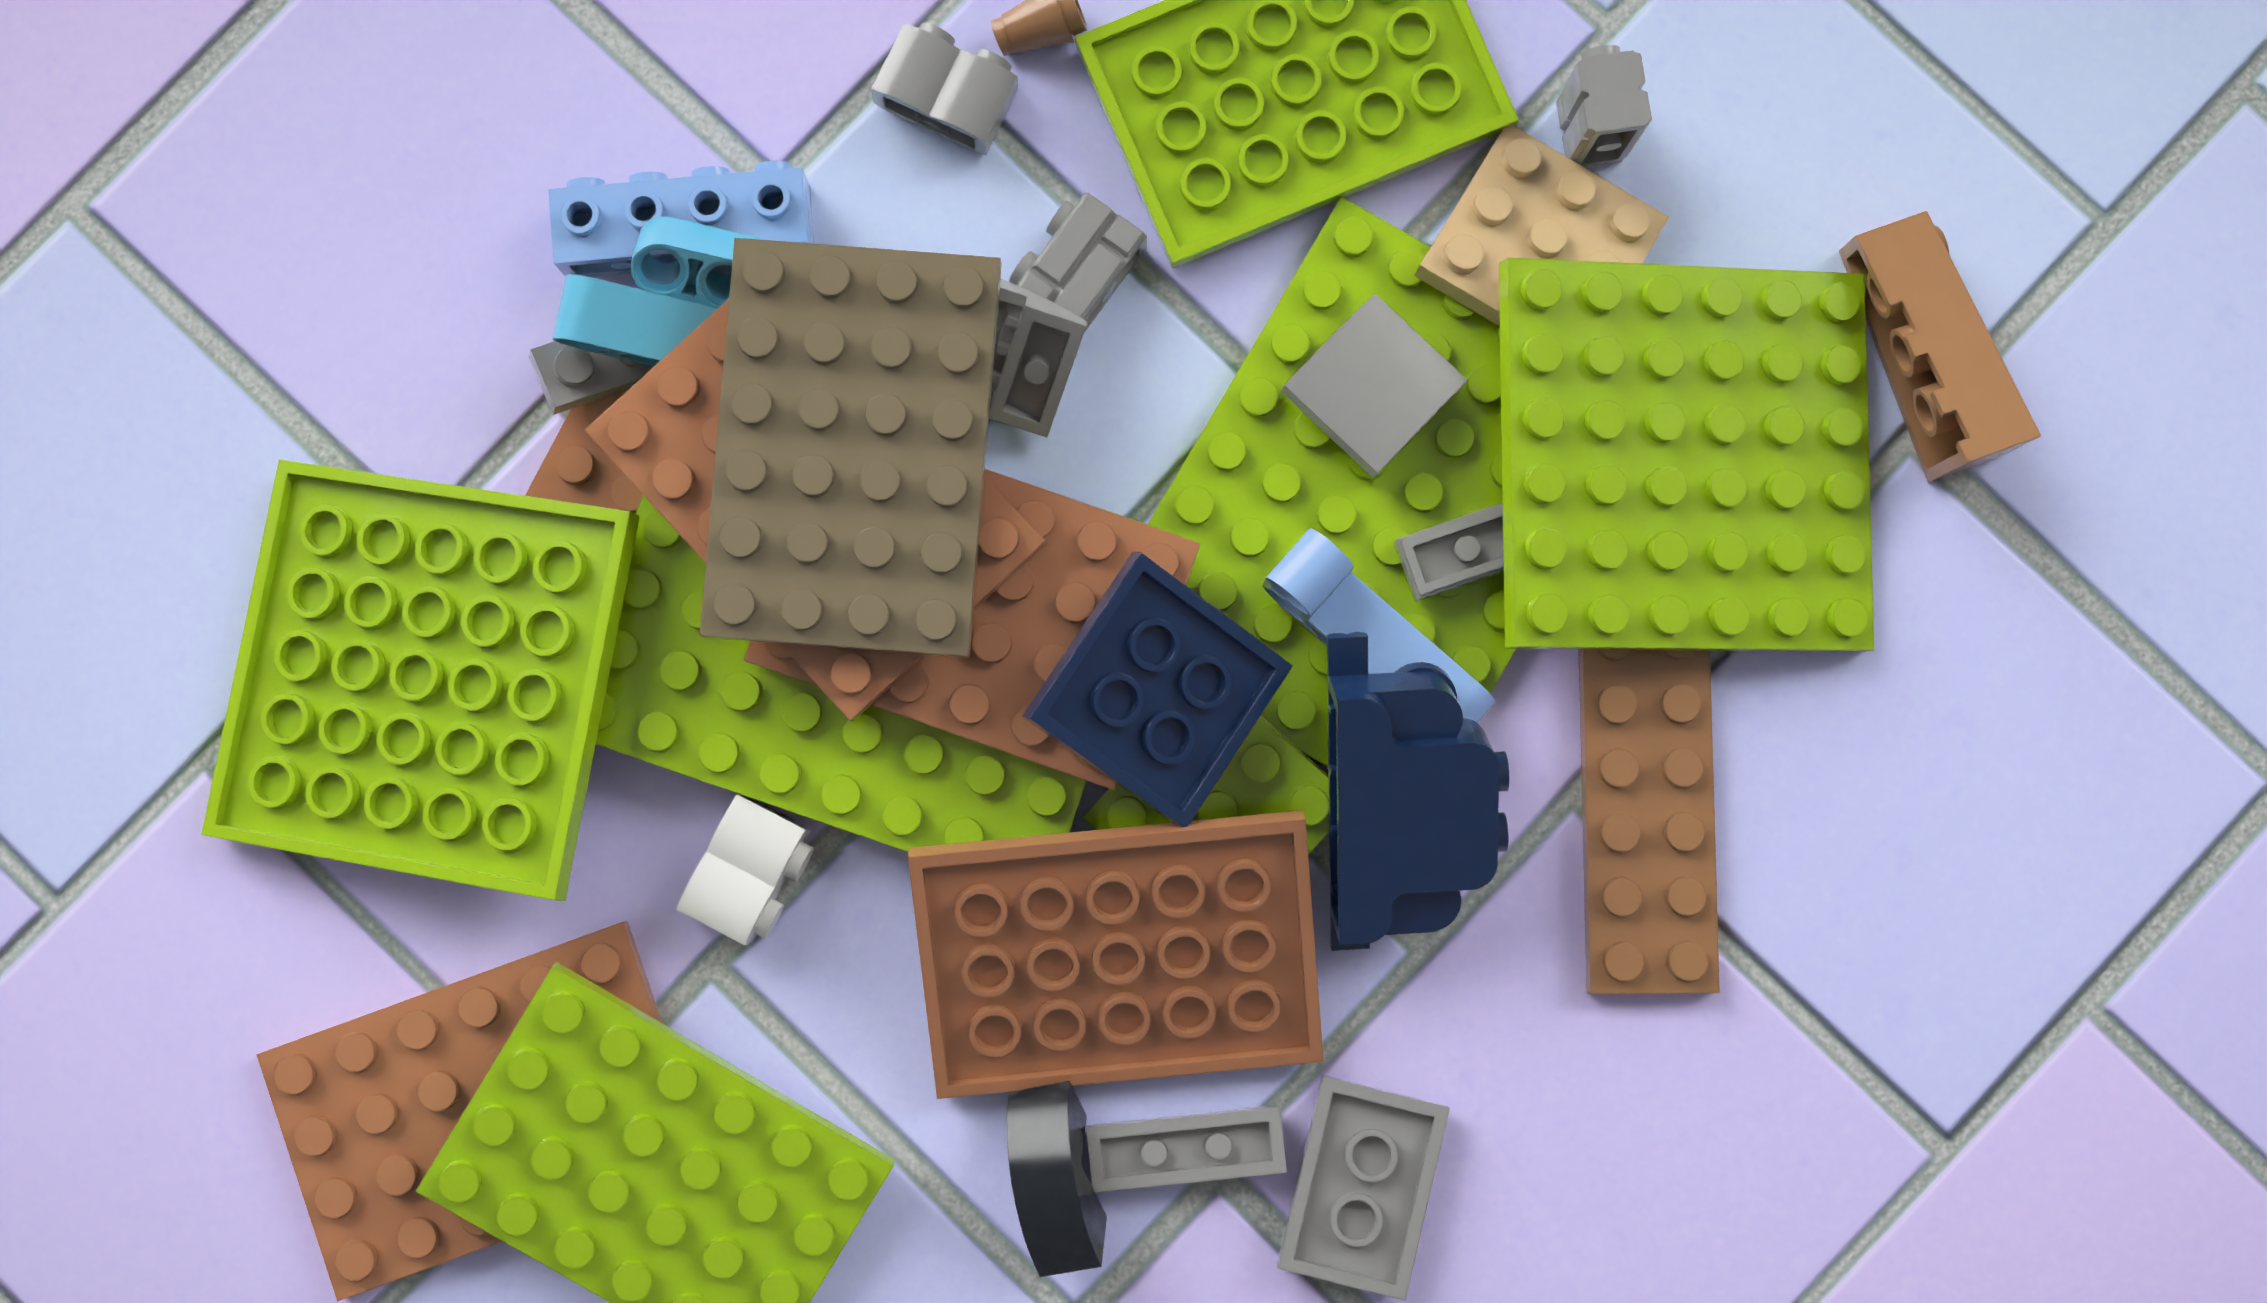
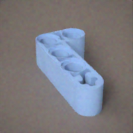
[1262,528,1495,723]

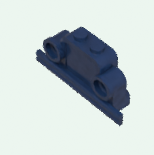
[1327,632,1509,951]

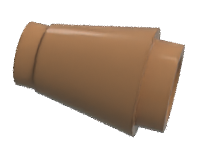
[991,0,1088,56]

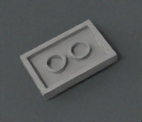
[1277,1075,1450,1301]

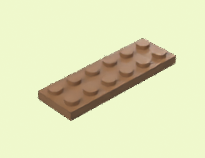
[1578,649,1720,994]

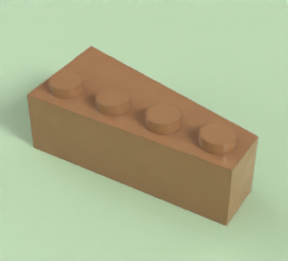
[1839,211,2041,483]

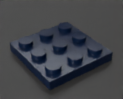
[1022,552,1293,827]

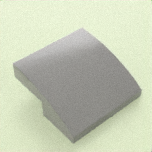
[989,279,1087,438]
[1281,294,1468,479]

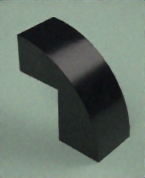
[1007,1081,1107,1277]

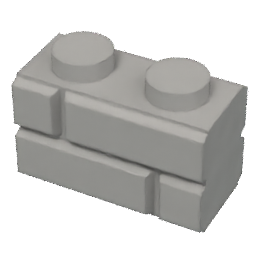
[1556,45,1652,167]
[1009,192,1147,333]

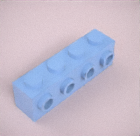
[548,161,814,277]

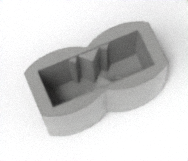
[871,23,1018,155]

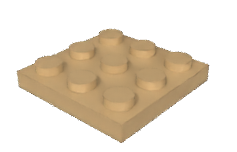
[1414,126,1669,326]

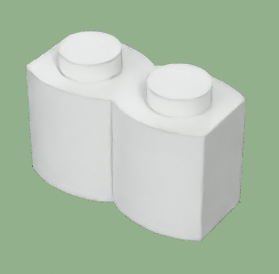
[676,794,814,945]

